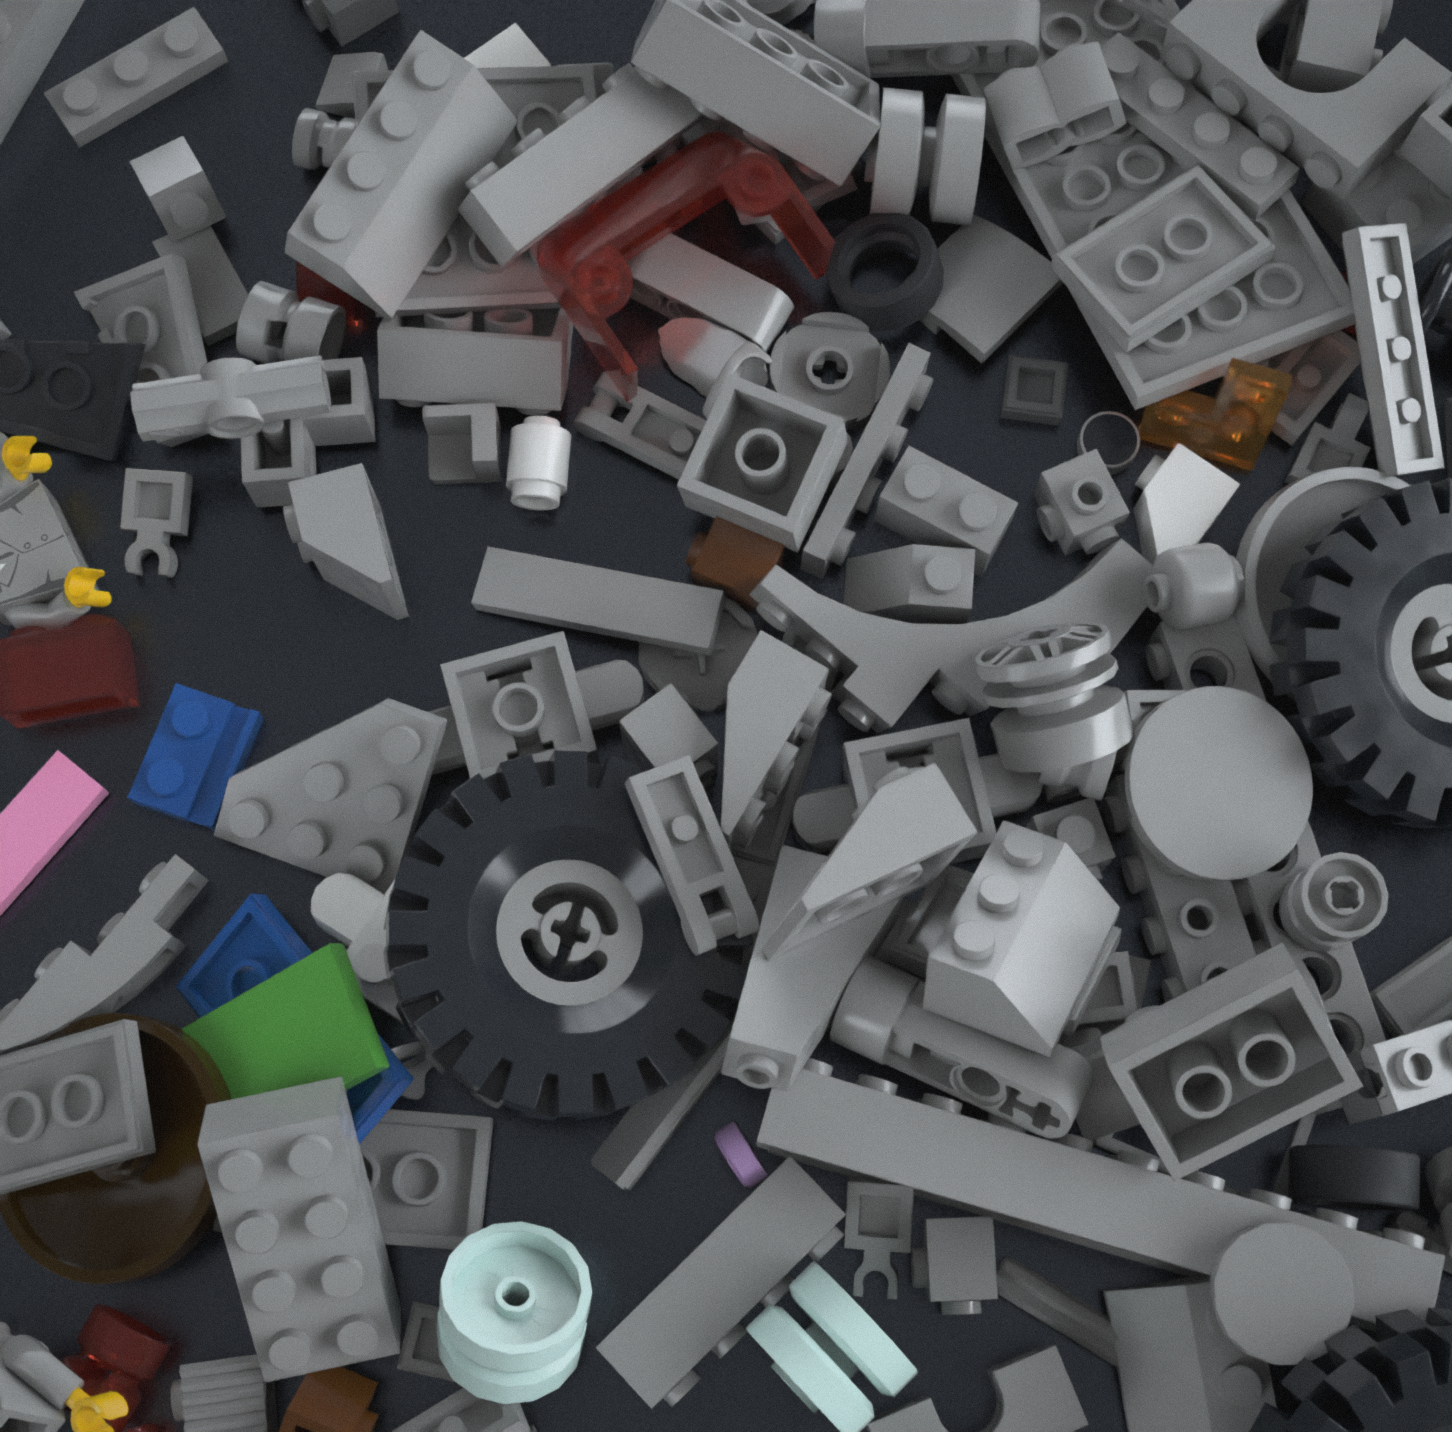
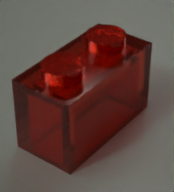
[0,615,140,728]

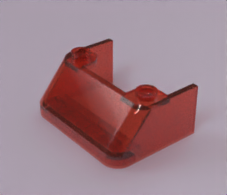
[537,132,835,402]

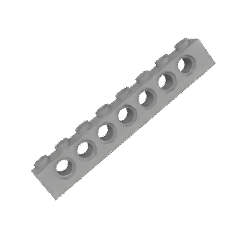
[1145,611,1386,1115]

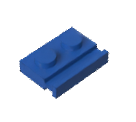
[127,683,264,831]

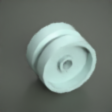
[436,1221,592,1404]
[745,1261,918,1432]

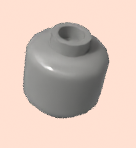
[1144,542,1245,630]

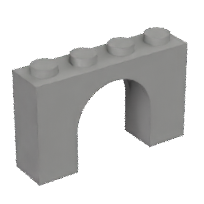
[1160,0,1452,200]

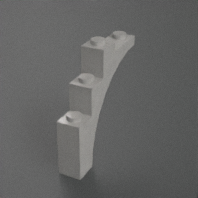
[749,538,1153,734]

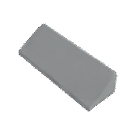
[591,1019,734,1192]

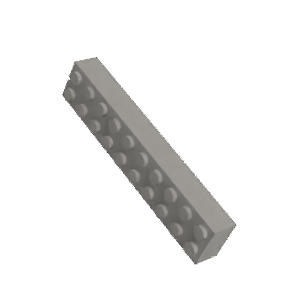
[755,1058,1445,1332]

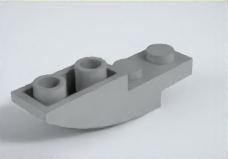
[0,854,209,1055]

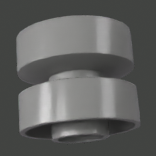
[864,87,986,226]

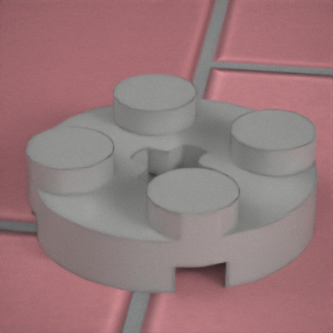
[769,312,890,430]

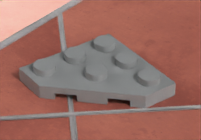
[214,698,448,895]

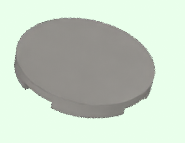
[1122,686,1313,881]

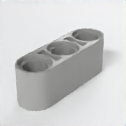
[615,226,794,353]

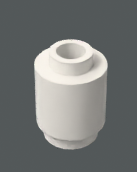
[506,416,571,511]

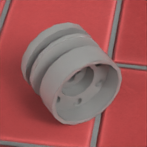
[974,622,1134,773]

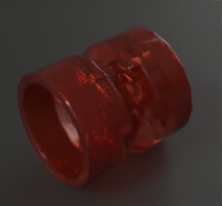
[62,1303,173,1432]

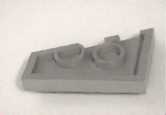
[74,253,209,447]

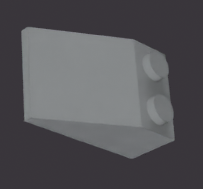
[762,763,978,961]

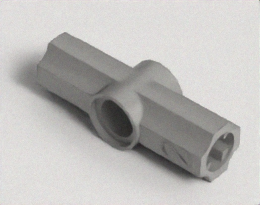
[130,355,331,442]

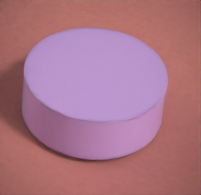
[714,1120,769,1189]

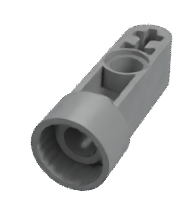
[814,0,1040,79]
[830,956,1094,1138]

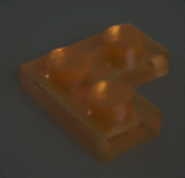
[1138,358,1292,471]

